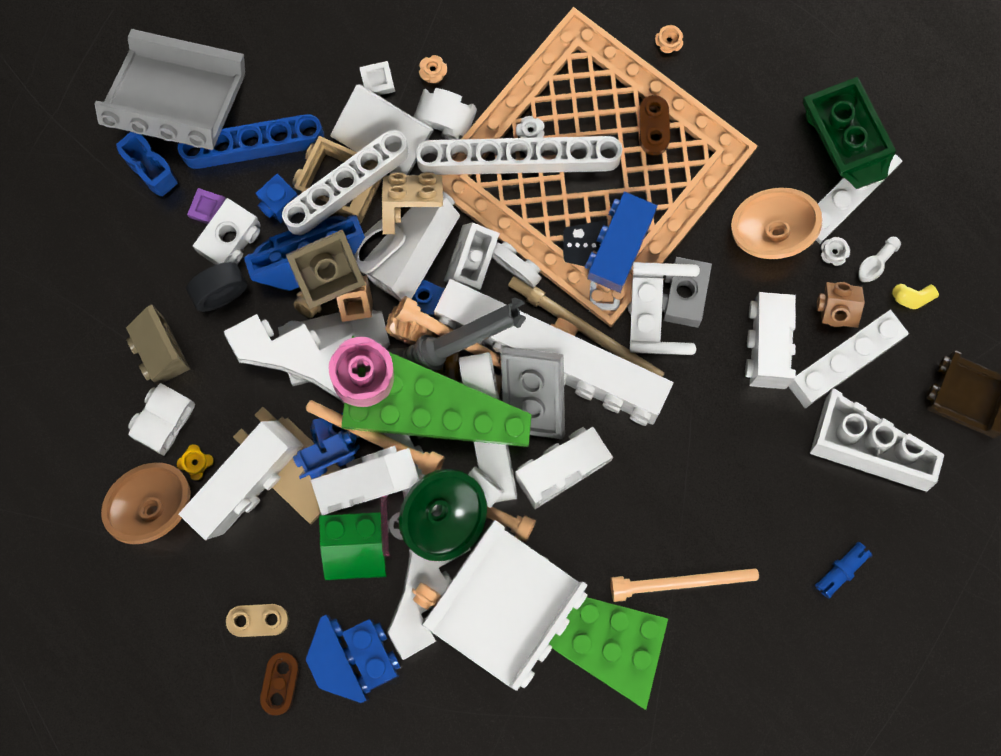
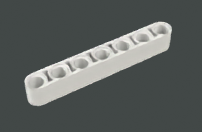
[416,136,623,175]

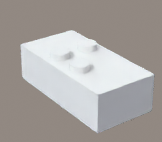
[178,420,304,540]

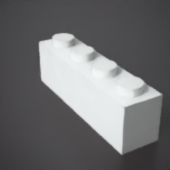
[789,309,909,408]

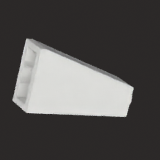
[364,191,460,301]

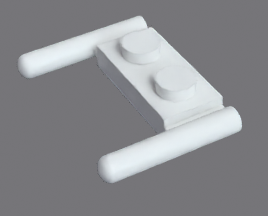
[630,262,700,355]

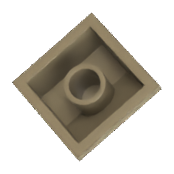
[285,230,366,309]
[126,305,190,385]

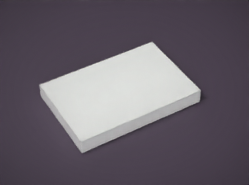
[330,84,433,175]

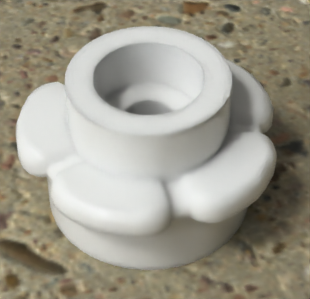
[516,116,545,138]
[821,237,850,266]

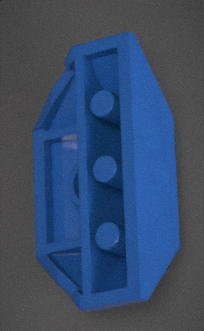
[244,215,365,291]

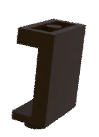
[926,350,1001,438]

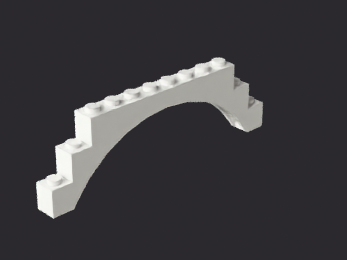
[224,314,471,660]

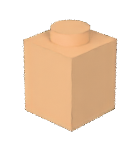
[336,275,373,322]

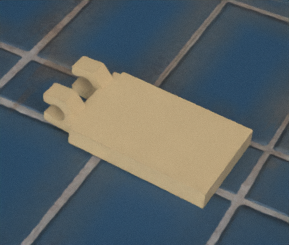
[233,407,342,524]

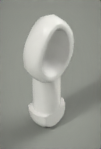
[858,237,901,282]

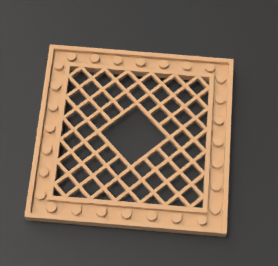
[441,7,758,327]

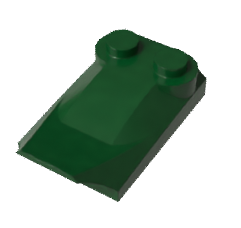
[802,77,896,189]

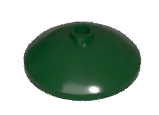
[399,469,487,561]

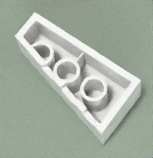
[810,388,944,492]

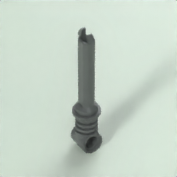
[387,298,526,372]

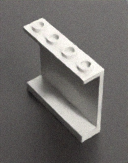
[421,520,588,691]

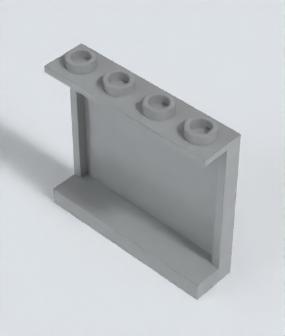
[95,29,245,150]

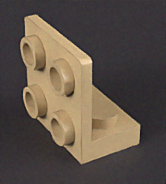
[382,172,443,234]

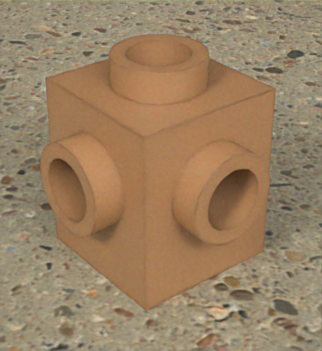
[816,282,865,328]

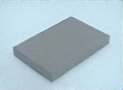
[501,347,565,439]

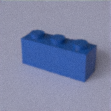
[585,191,658,293]

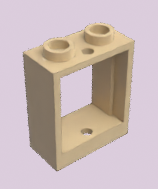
[292,136,383,224]

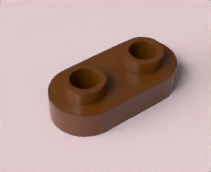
[639,95,670,155]
[260,652,299,715]

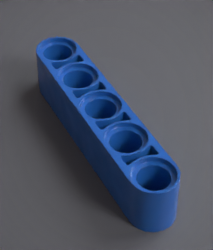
[178,114,324,169]

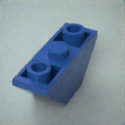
[306,615,371,703]

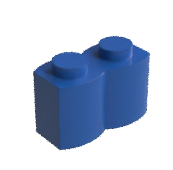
[116,132,178,197]

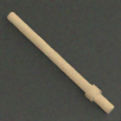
[508,276,665,377]

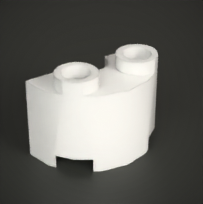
[414,88,477,140]

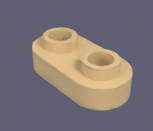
[226,604,289,637]

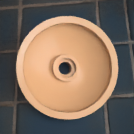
[731,188,822,259]

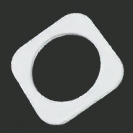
[354,219,406,274]

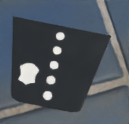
[563,219,608,267]

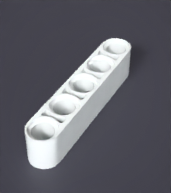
[282,130,409,235]
[459,352,517,503]

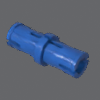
[815,542,872,599]

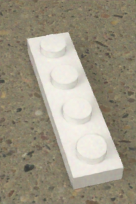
[816,154,902,244]

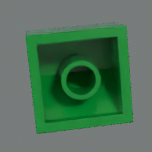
[319,512,386,580]

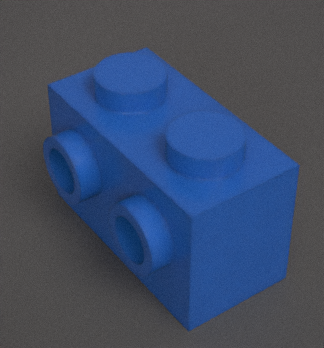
[342,619,401,690]

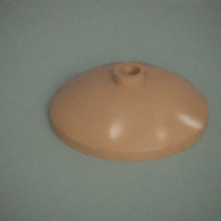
[101,463,191,544]

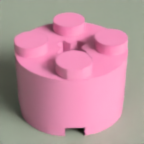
[329,337,394,407]

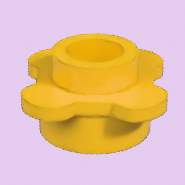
[177,444,213,481]

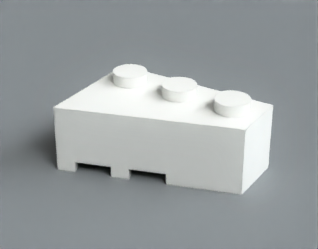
[745,292,795,389]
[515,427,613,509]
[311,446,419,515]

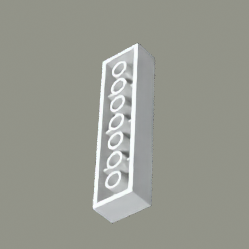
[434,279,674,426]

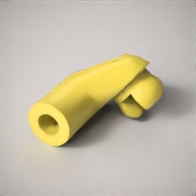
[892,284,939,309]

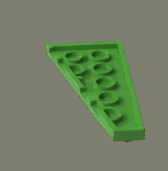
[341,336,532,447]
[549,597,668,710]

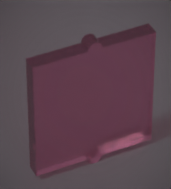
[380,496,390,556]

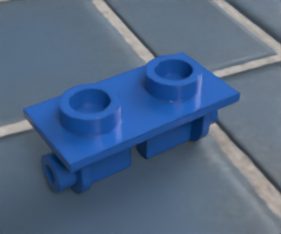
[293,431,360,479]

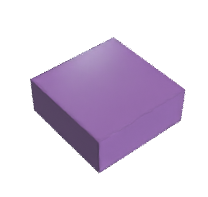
[187,188,226,224]

